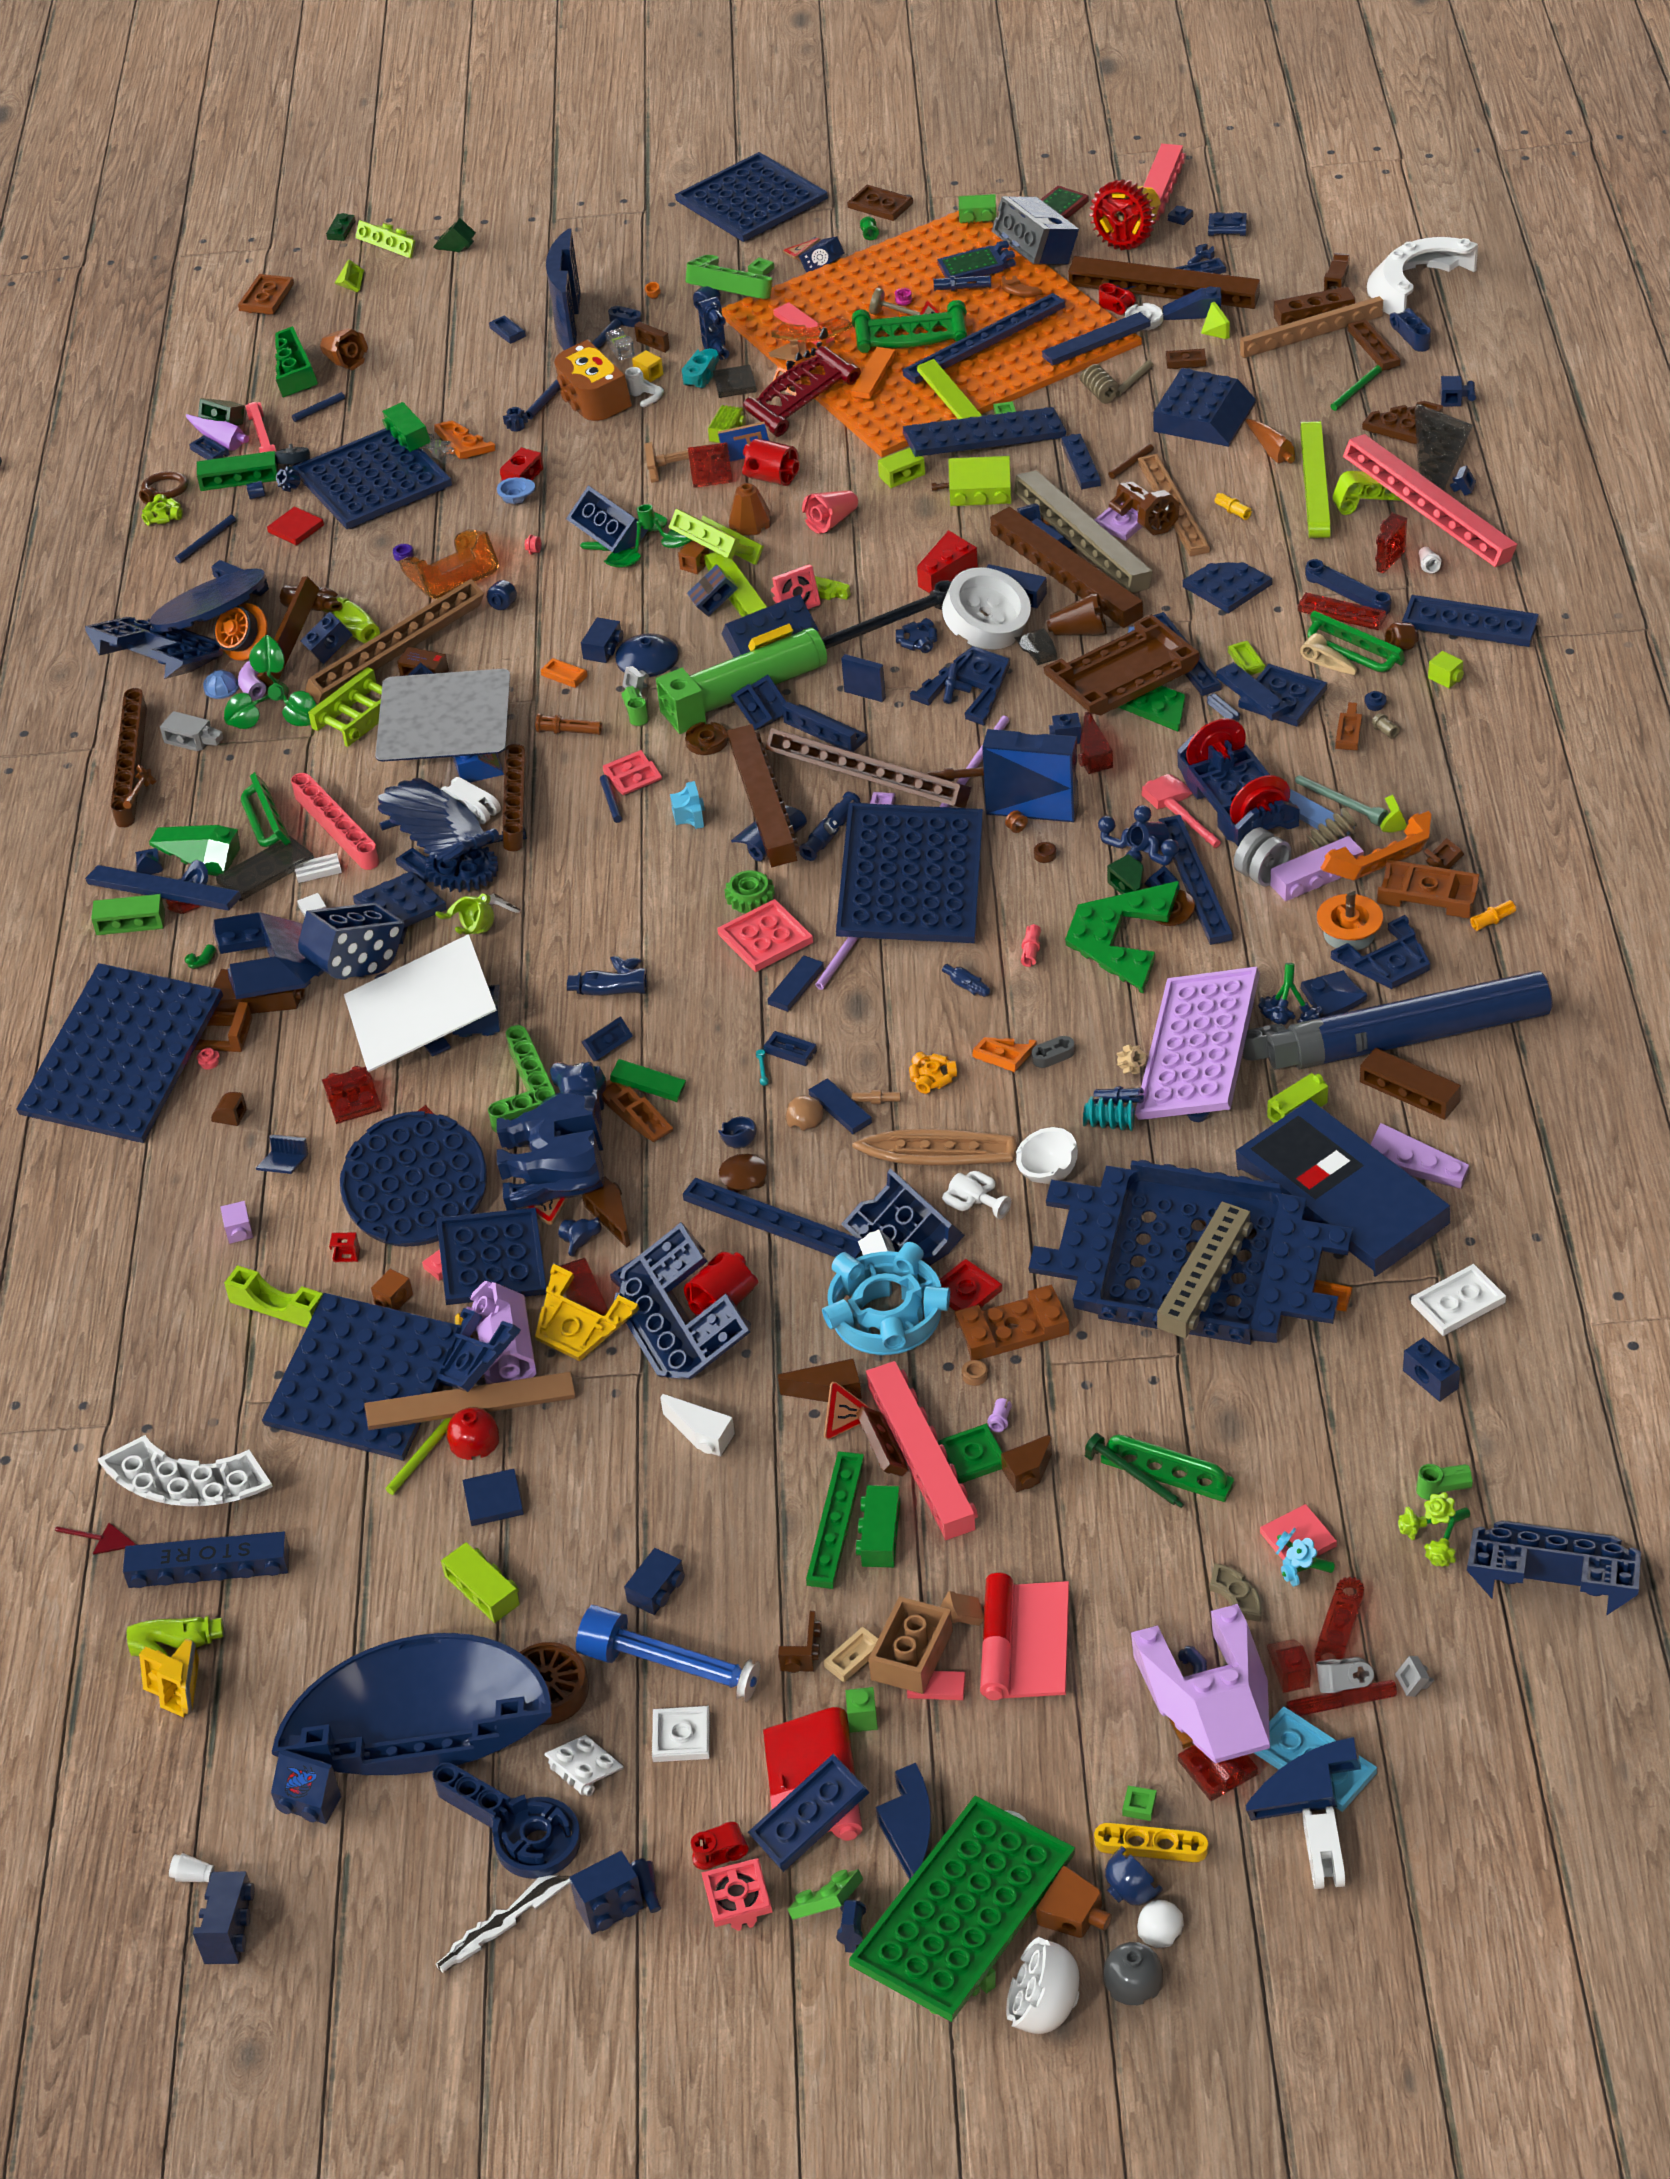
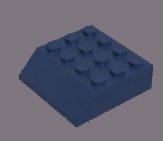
[1153,368,1256,447]

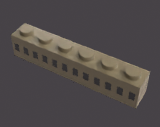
[1157,1201,1253,1339]

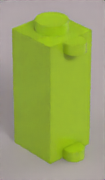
[1267,1073,1328,1123]

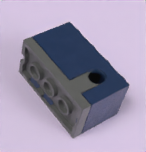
[992,196,1079,264]

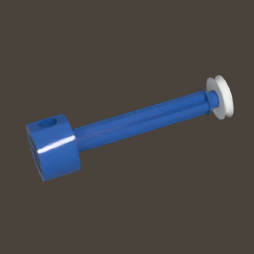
[576,1605,760,1702]

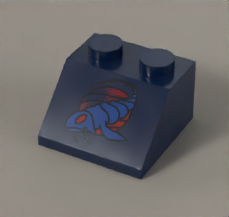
[271,1749,342,1824]

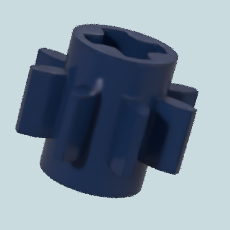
[503,407,528,432]
[276,466,301,492]

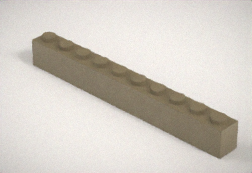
[1014,470,1152,593]

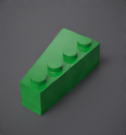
[275,326,318,398]

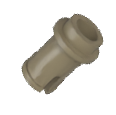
[1372,714,1400,739]

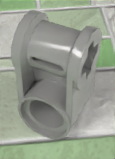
[1316,1657,1374,1693]

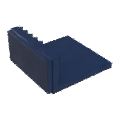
[256,1135,309,1174]

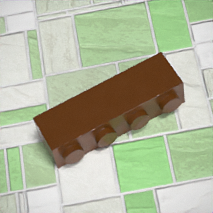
[1360,1047,1461,1120]

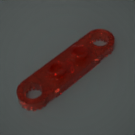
[1314,1577,1364,1665]

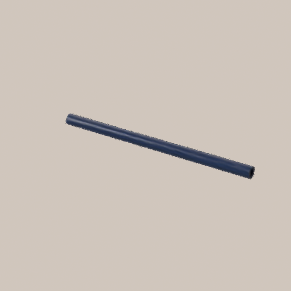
[525,319,621,419]

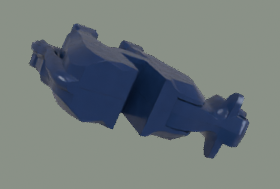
[497,1062,606,1210]

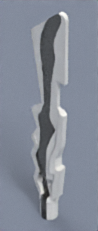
[436,1875,570,1973]

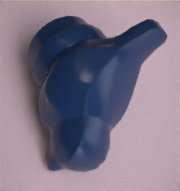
[558,1217,602,1257]

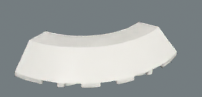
[98,1435,273,1506]

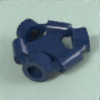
[896,618,937,653]

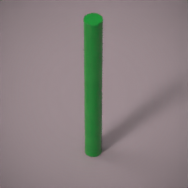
[1331,365,1382,411]

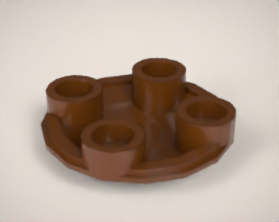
[719,1154,767,1193]

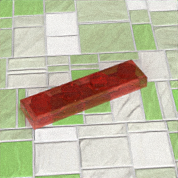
[1298,592,1386,630]

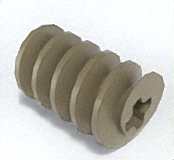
[1079,364,1119,404]
[1306,807,1357,849]

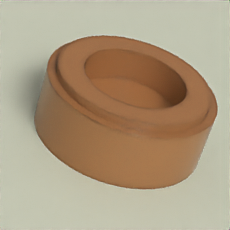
[962,1360,988,1386]

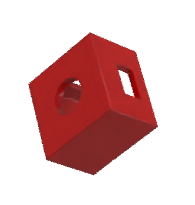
[329,1232,360,1262]

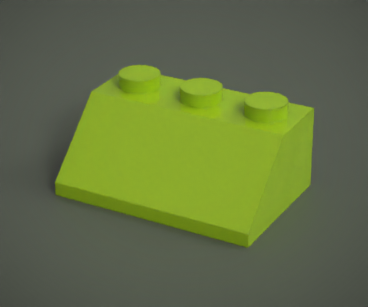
[949,456,1011,506]

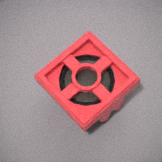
[771,564,821,609]
[701,1858,772,1931]

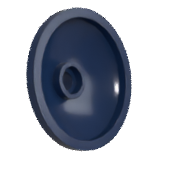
[615,633,679,677]

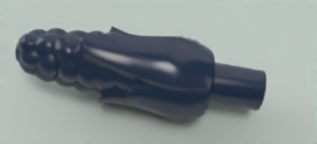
[942,964,990,997]

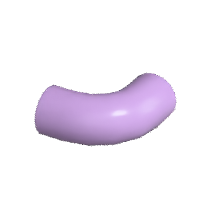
[238,661,266,701]

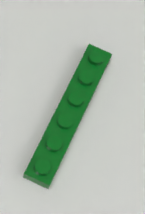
[806,1451,865,1589]

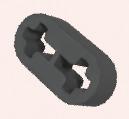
[1032,1036,1075,1068]

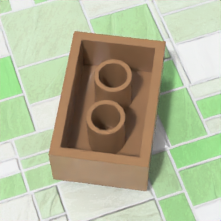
[868,1596,953,1694]

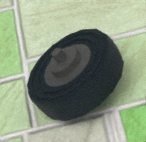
[275,444,310,467]

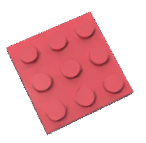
[717,899,813,972]

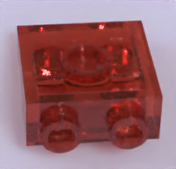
[1375,513,1407,574]
[322,1066,382,1124]

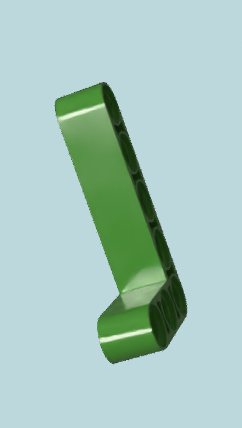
[685,255,772,299]
[488,1025,555,1133]

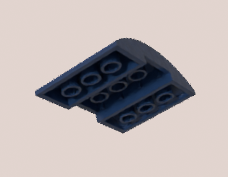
[546,228,581,350]

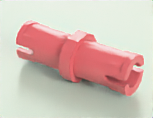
[1021,924,1041,967]

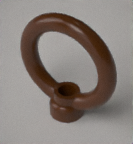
[139,472,188,505]

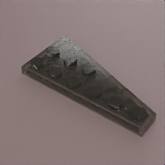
[1414,404,1473,491]

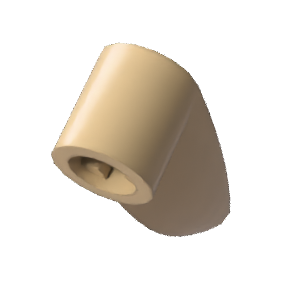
[1300,633,1357,675]

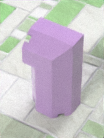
[467,1281,537,1384]

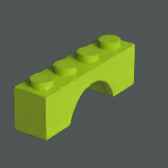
[224,1265,323,1328]

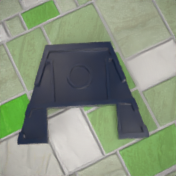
[1331,915,1430,989]
[437,1308,521,1392]

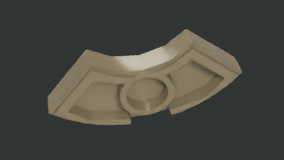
[1210,1563,1261,1621]

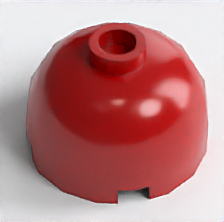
[447,1407,499,1460]

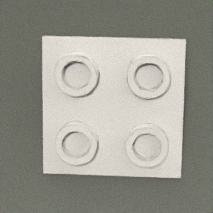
[545,1735,624,1796]

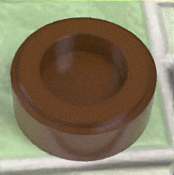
[1034,842,1056,863]

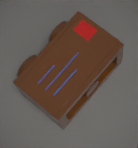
[397,647,449,676]

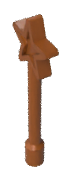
[123,764,157,809]

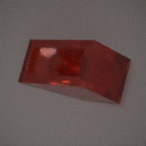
[1267,1639,1311,1693]

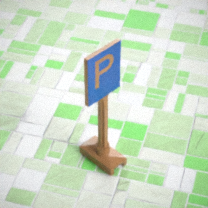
[644,422,769,483]

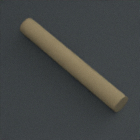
[1116,360,1153,397]

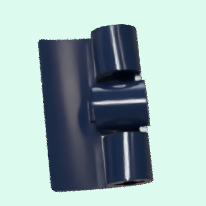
[731,805,807,861]

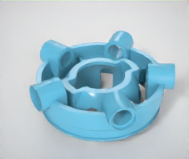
[822,1242,950,1355]

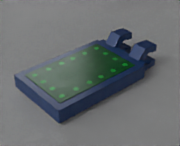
[937,240,1016,278]

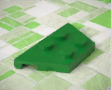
[1118,685,1185,732]

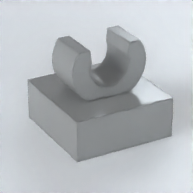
[622,666,649,693]
[1395,1656,1434,1697]

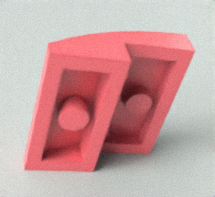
[603,750,662,795]

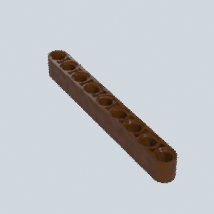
[111,688,147,828]

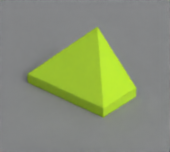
[334,259,364,293]
[1201,302,1230,339]

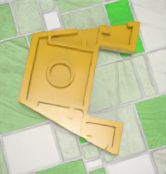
[535,1264,639,1361]

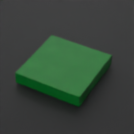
[938,1423,1003,1484]

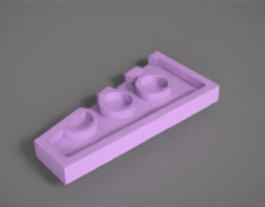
[1371,1123,1469,1189]

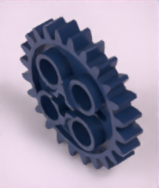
[425,847,498,892]

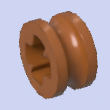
[1005,810,1028,833]

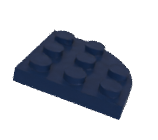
[1183,562,1272,613]

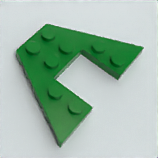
[1065,881,1180,993]

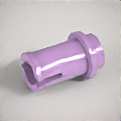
[988,1398,1012,1432]

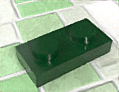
[326,213,355,241]

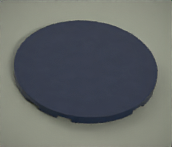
[150,569,267,632]
[340,1111,487,1247]

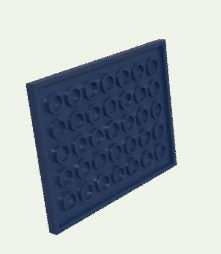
[836,803,983,943]
[16,963,223,1143]

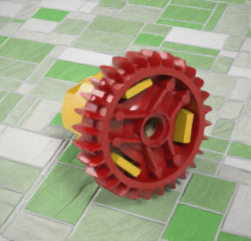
[1089,179,1161,251]

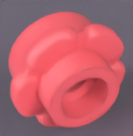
[525,534,541,555]
[196,1048,220,1070]

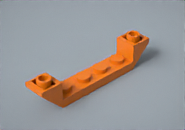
[1320,811,1431,881]

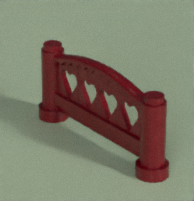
[743,346,861,437]

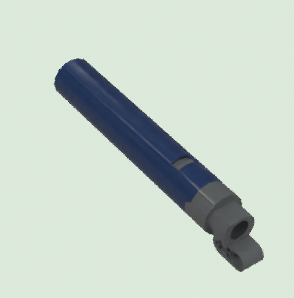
[1243,970,1553,1070]

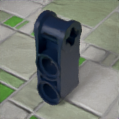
[1390,308,1431,352]

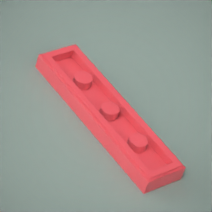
[773,302,834,345]

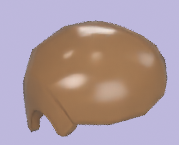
[785,1095,824,1131]

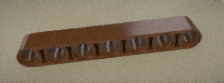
[503,743,525,852]

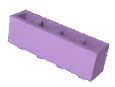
[1270,836,1364,902]

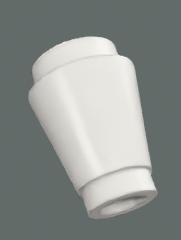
[1419,547,1441,573]
[169,1853,214,1883]

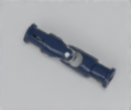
[799,791,861,861]

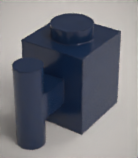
[1440,376,1476,407]

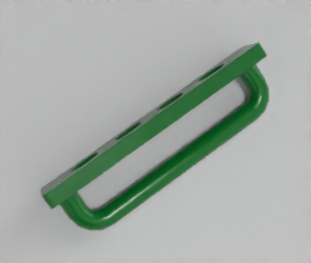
[1307,611,1406,672]
[241,772,291,847]
[1101,1434,1234,1502]

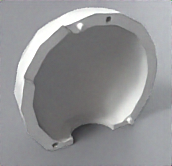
[1016,1127,1078,1184]

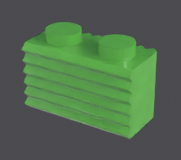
[958,194,996,223]

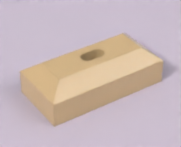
[824,1627,878,1683]

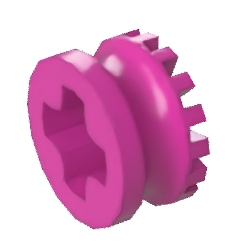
[895,288,912,305]

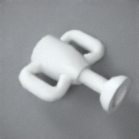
[942,1171,1011,1219]

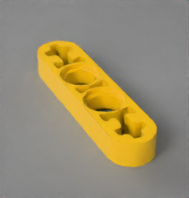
[1094,1823,1208,1862]

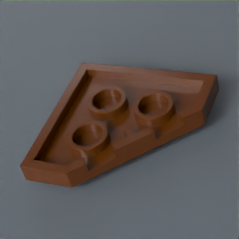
[1362,401,1443,445]

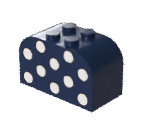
[298,902,405,980]

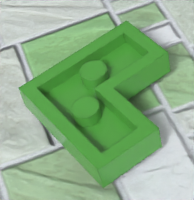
[788,1869,864,1920]

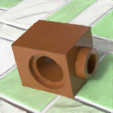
[678,540,709,575]
[371,1269,413,1310]

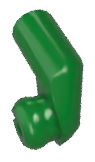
[185,944,216,969]

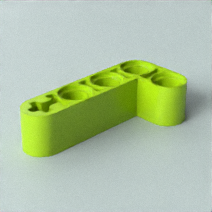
[1332,471,1403,515]

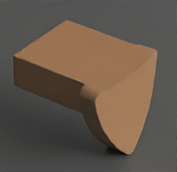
[940,1591,984,1626]

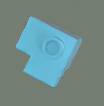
[670,781,705,829]

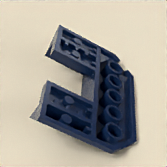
[85,617,223,679]
[212,912,324,999]
[614,1222,751,1380]
[1467,1521,1641,1616]

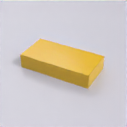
[748,623,793,651]

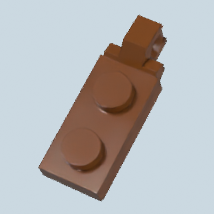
[1335,702,1362,750]

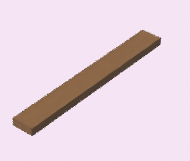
[1138,454,1210,557]
[364,1372,575,1430]

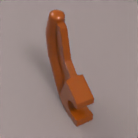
[1002,276,1042,297]

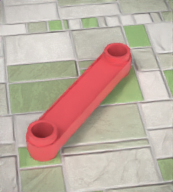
[245,402,276,453]

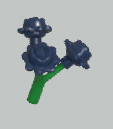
[1258,963,1323,1025]

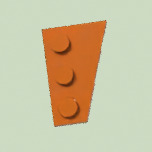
[434,420,495,459]

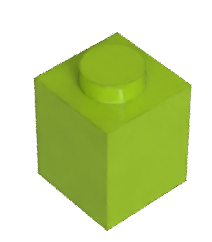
[1428,651,1464,689]

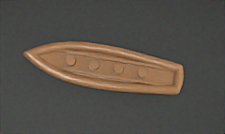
[852,1129,1017,1165]

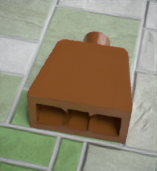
[1036,1866,1112,1938]

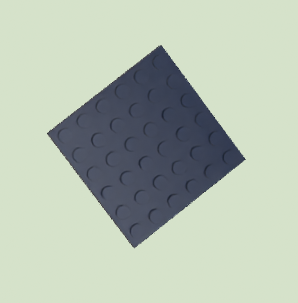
[675,152,828,242]
[293,428,452,529]
[262,1293,462,1461]

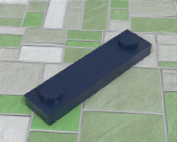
[1216,662,1289,721]

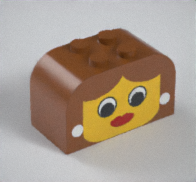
[554,339,632,421]

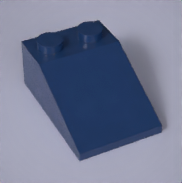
[452,984,500,1037]

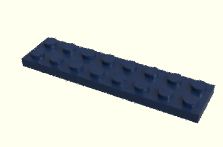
[903,407,1066,457]

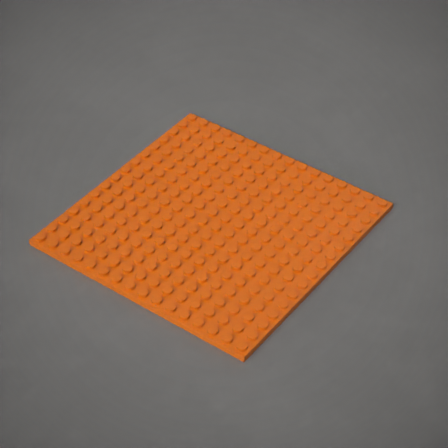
[722,211,1142,457]

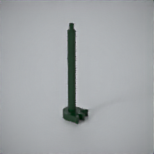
[1084,1433,1184,1508]

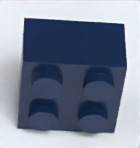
[569,1850,644,1934]

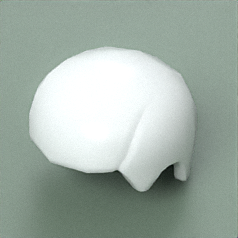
[1137,1899,1184,1948]

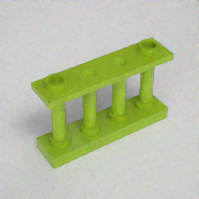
[669,509,764,565]
[308,667,382,747]

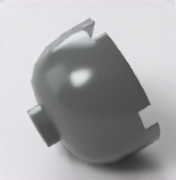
[1103,1942,1163,2006]

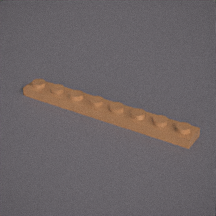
[1240,296,1383,358]

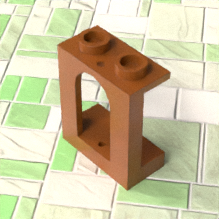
[194,1002,253,1052]

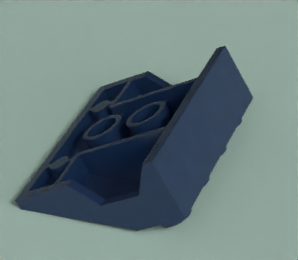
[841,1168,965,1266]

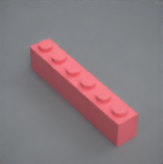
[1143,143,1186,221]

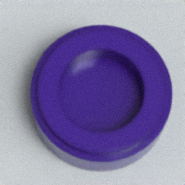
[393,544,414,562]

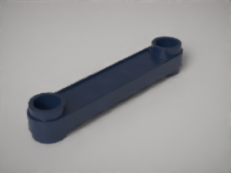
[1305,559,1391,616]

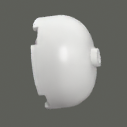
[1006,1937,1079,2034]

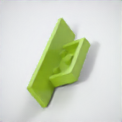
[356,220,416,258]

